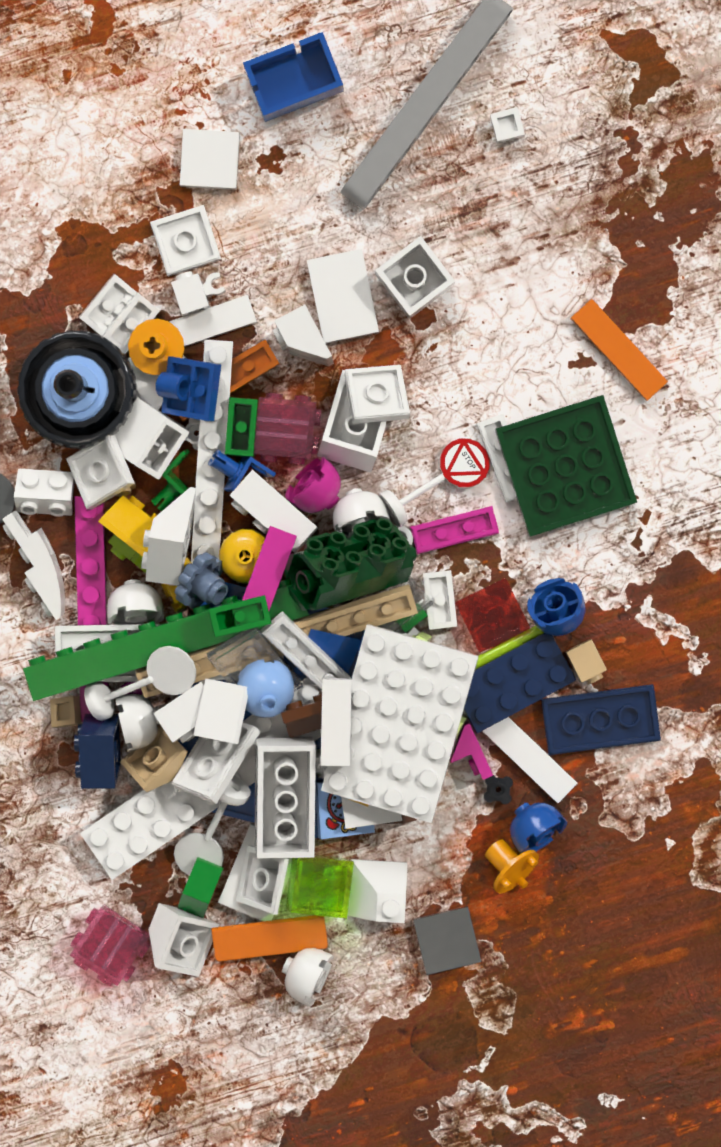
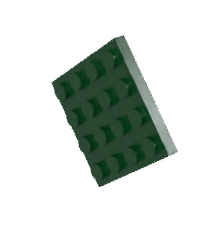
[495,395,638,537]

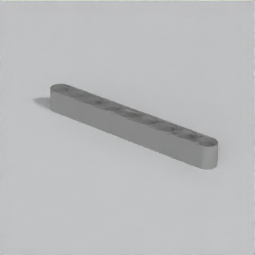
[340,0,514,210]

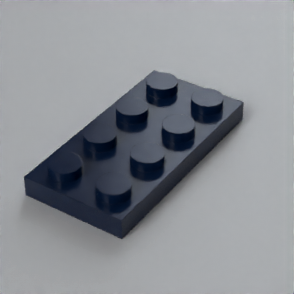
[464,633,576,734]

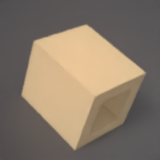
[564,639,607,685]

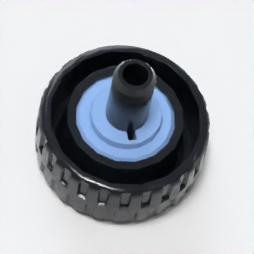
[17,330,137,449]

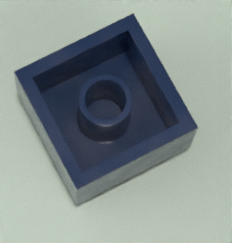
[74,714,121,789]

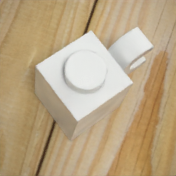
[171,271,225,317]

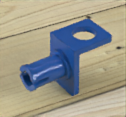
[208,450,276,492]

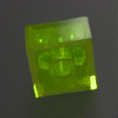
[286,855,354,919]

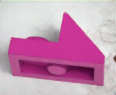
[450,722,493,780]

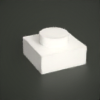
[490,107,525,143]

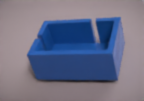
[243,32,344,122]

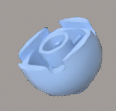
[237,659,294,718]

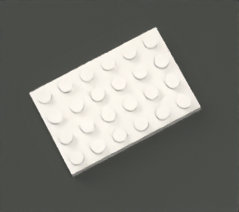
[321,624,479,823]

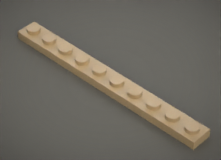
[135,584,418,698]

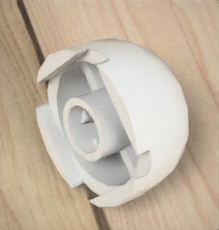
[332,488,391,538]
[107,579,164,625]
[115,694,160,751]
[282,948,334,1007]

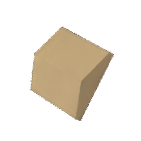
[120,724,188,792]

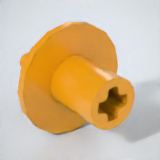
[128,319,185,375]
[485,839,539,894]

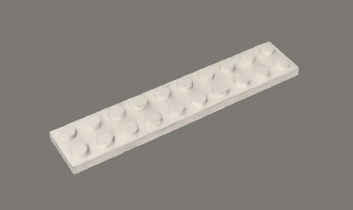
[80,677,322,880]

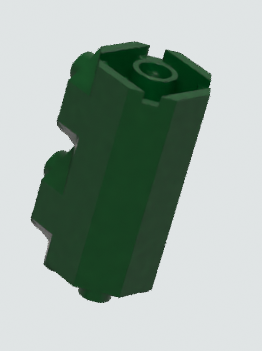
[285,518,416,610]

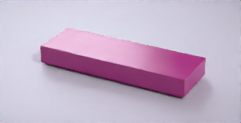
[410,506,499,554]
[242,526,297,610]

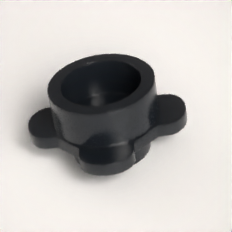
[484,775,513,804]

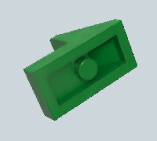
[208,595,272,637]

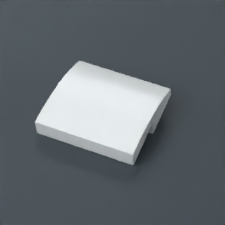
[79,274,160,354]

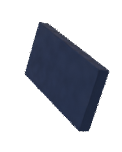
[541,684,661,755]

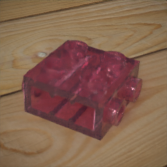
[254,393,322,465]
[70,904,151,986]

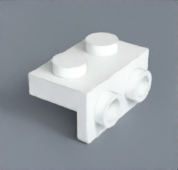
[14,469,75,517]

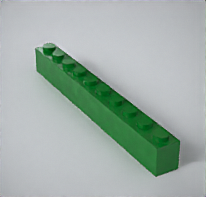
[23,578,308,701]

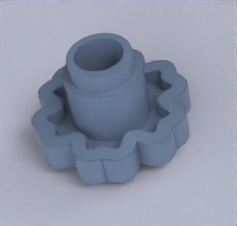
[175,552,228,609]

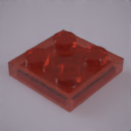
[455,577,530,653]

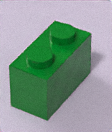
[225,397,259,458]

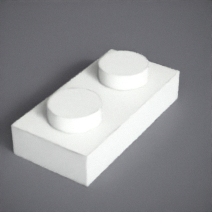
[423,570,457,630]

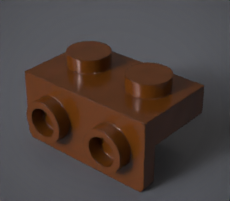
[281,693,322,738]

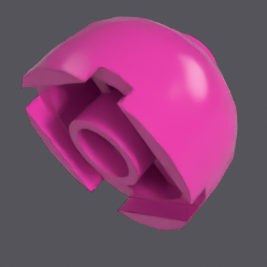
[285,457,341,513]

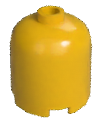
[219,529,266,584]

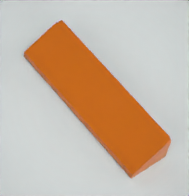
[211,914,328,962]

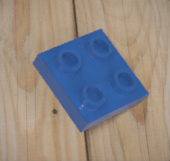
[156,356,221,421]

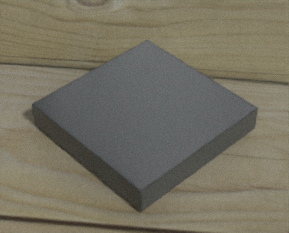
[413,906,481,975]

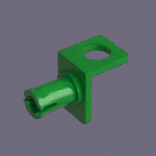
[151,449,191,511]

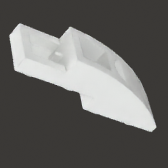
[2,510,65,620]

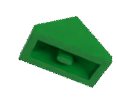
[177,857,224,918]

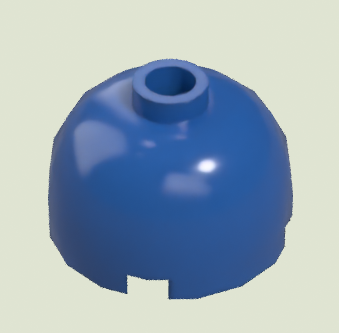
[527,578,586,636]
[510,802,567,854]

